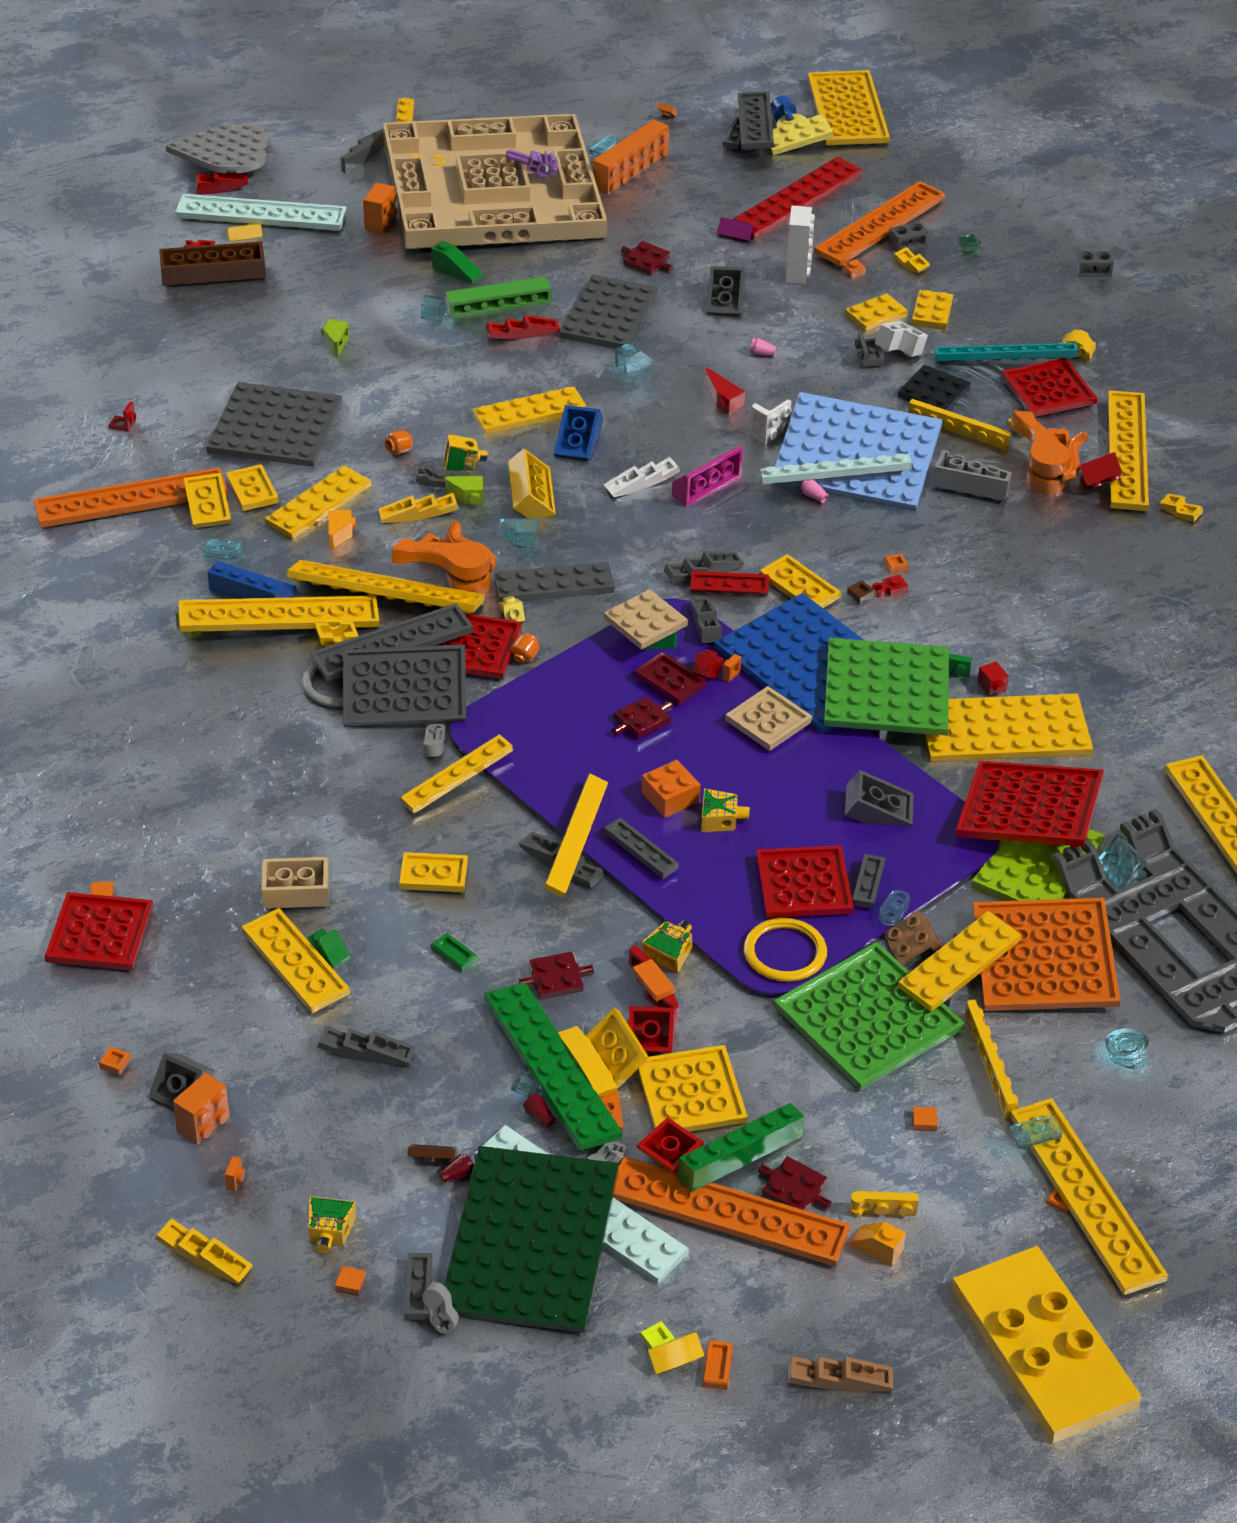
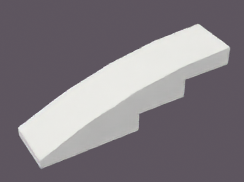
[603,457,680,497]

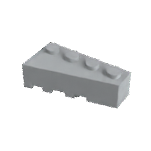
[932,449,1012,501]

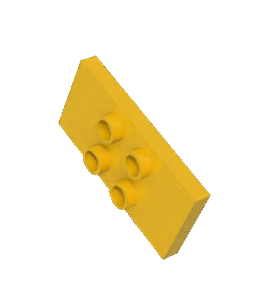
[951,1245,1142,1444]

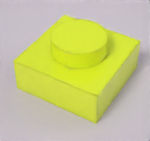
[640,1321,675,1348]

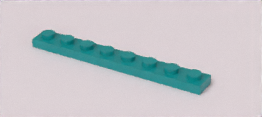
[935,343,1078,362]

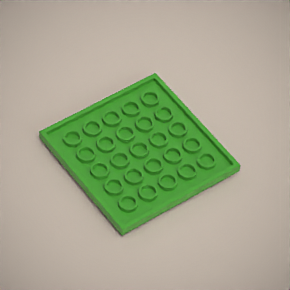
[824,638,949,736]
[773,942,965,1091]

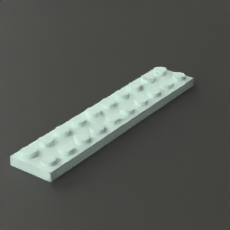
[175,194,347,231]
[474,1125,689,1284]

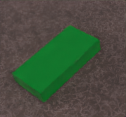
[431,933,478,972]

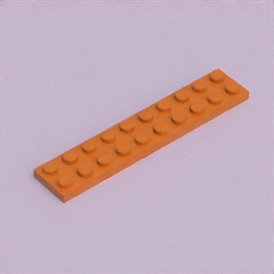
[814,181,945,266]
[34,467,228,528]
[613,1156,851,1267]

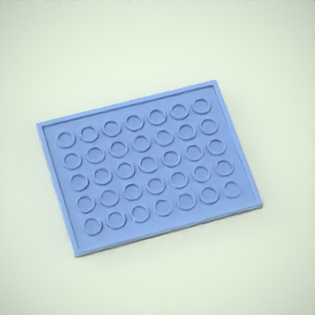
[775,392,943,510]

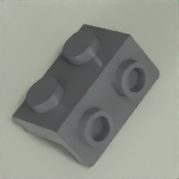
[855,332,885,366]

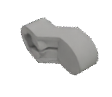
[423,724,446,757]
[587,1142,628,1165]
[422,1282,459,1334]

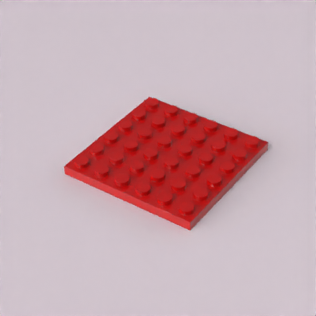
[956,760,1104,847]

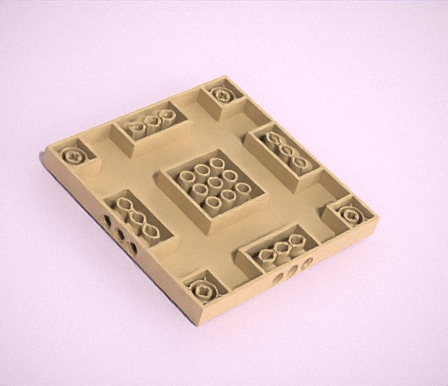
[383,114,607,249]

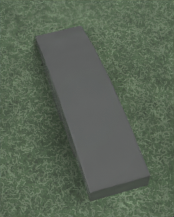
[341,129,384,174]
[664,551,744,582]
[519,831,603,888]
[317,1025,415,1066]

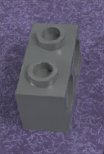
[888,221,929,252]
[1075,251,1114,277]

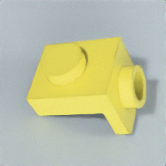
[498,596,525,622]

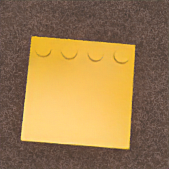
[637,1045,748,1132]

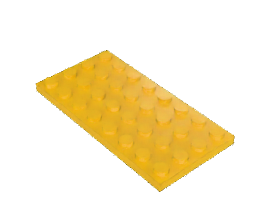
[807,70,890,146]
[924,694,1093,762]

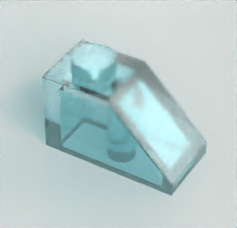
[615,343,654,374]
[500,519,539,548]

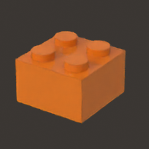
[363,183,397,232]
[641,760,700,818]
[173,1072,230,1145]

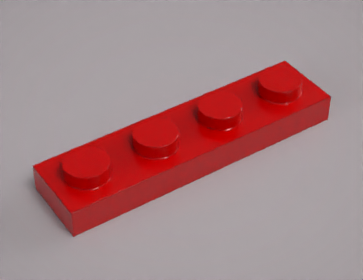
[690,571,769,595]

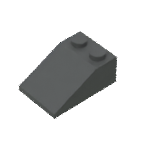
[706,266,746,315]
[845,770,914,827]

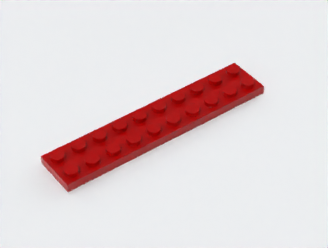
[732,157,862,239]

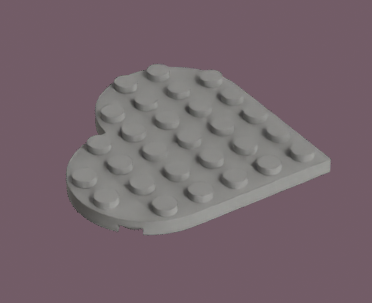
[165,123,269,173]

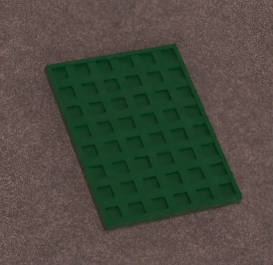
[444,1146,619,1333]

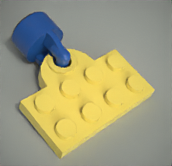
[769,95,834,155]

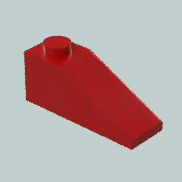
[704,367,745,414]

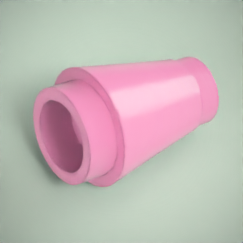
[749,338,776,357]
[800,479,828,503]

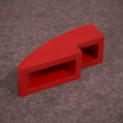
[195,172,248,194]

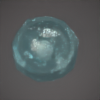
[1104,1027,1149,1070]

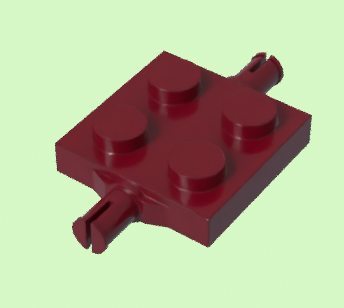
[621,241,673,276]
[612,697,673,738]
[518,951,594,1000]
[758,1156,832,1211]

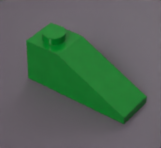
[432,241,483,283]

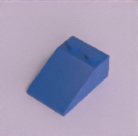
[553,405,603,460]

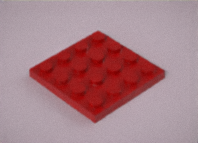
[1001,358,1098,417]
[434,613,522,680]
[756,845,854,918]
[45,892,153,971]

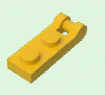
[849,1191,918,1217]

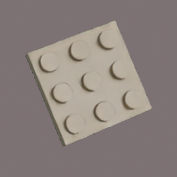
[604,589,688,650]
[725,686,812,751]

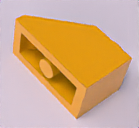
[328,510,356,550]
[850,1222,906,1267]

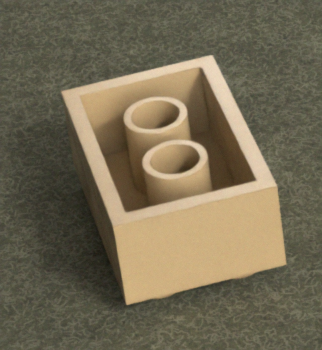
[261,857,329,908]

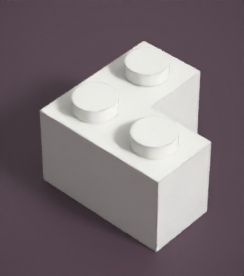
[875,321,928,357]

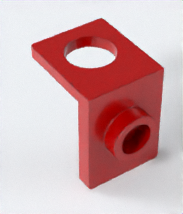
[108,401,137,432]

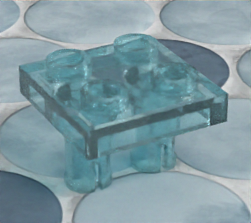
[1099,835,1147,890]

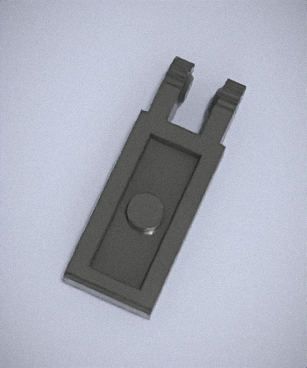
[416,466,470,488]

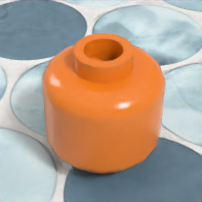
[385,430,413,456]
[511,633,540,664]

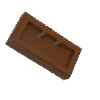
[407,1144,457,1162]

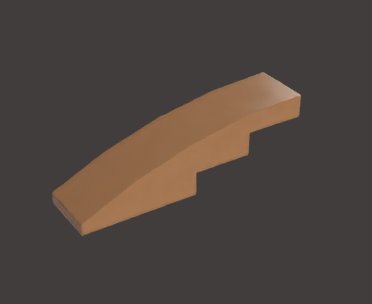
[788,1356,893,1392]

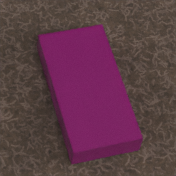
[717,217,754,241]

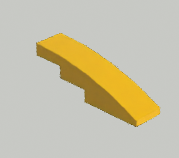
[378,493,459,523]
[558,1026,618,1097]
[156,1218,253,1285]

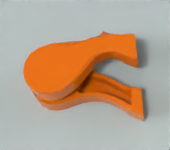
[1011,411,1088,494]
[392,521,496,594]

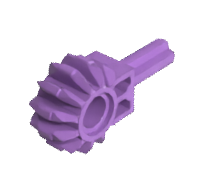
[505,149,559,180]

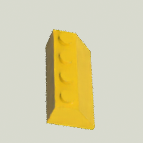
[508,448,556,518]

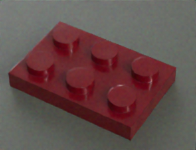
[635,652,707,705]

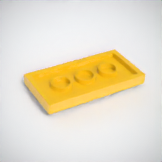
[759,554,841,608]

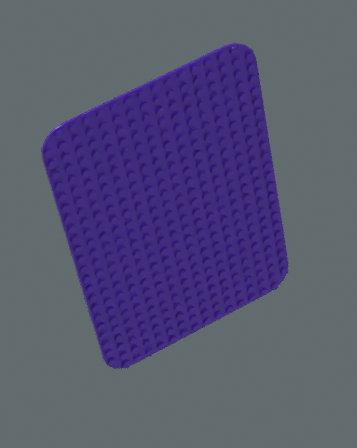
[450,598,1000,996]

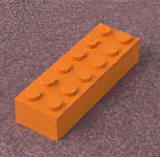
[593,119,669,195]

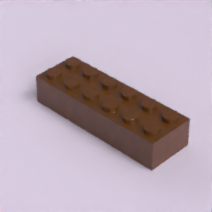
[159,241,266,286]

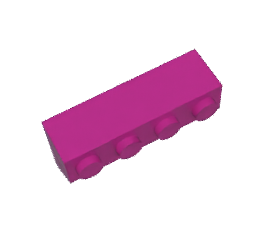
[672,446,743,507]

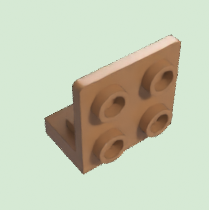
[883,910,943,966]

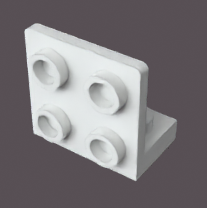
[749,399,792,445]

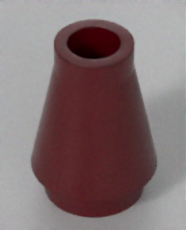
[523,1094,556,1128]
[439,1153,474,1184]

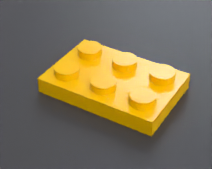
[912,290,953,329]
[845,293,908,332]
[226,464,279,511]
[183,473,231,529]
[399,852,468,892]
[586,1008,649,1089]

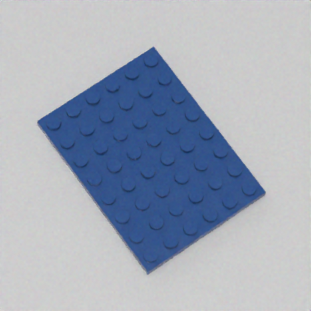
[714,593,864,734]

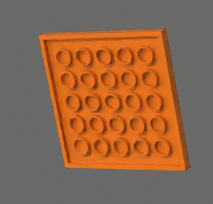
[973,898,1120,1011]

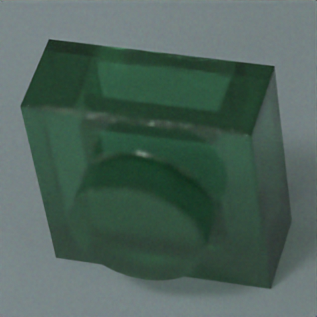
[958,234,981,252]

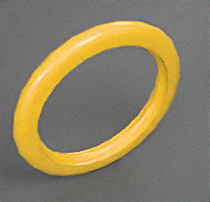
[744,918,827,982]

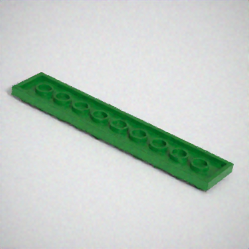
[484,982,623,1151]

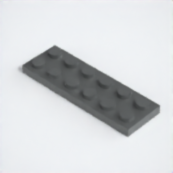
[738,91,774,150]
[494,562,614,602]

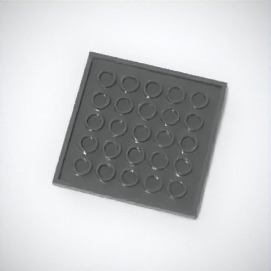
[206,382,343,467]

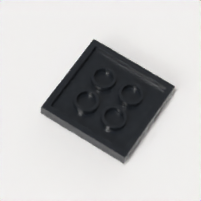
[898,365,971,411]

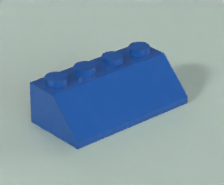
[207,561,296,599]

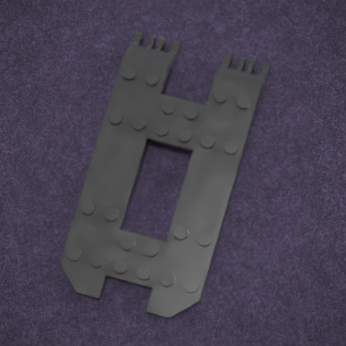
[1051,809,1237,1033]

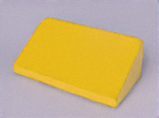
[226,223,262,241]

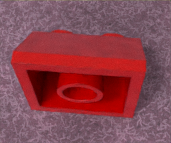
[1079,452,1123,489]
[628,1006,677,1053]
[637,1117,704,1173]

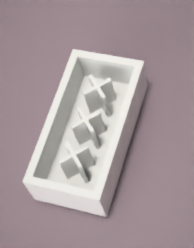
[785,206,815,284]

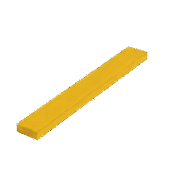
[543,773,608,898]

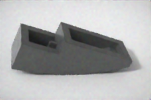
[690,597,722,643]

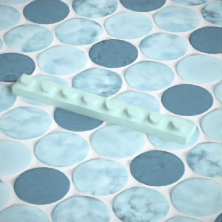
[761,454,912,484]

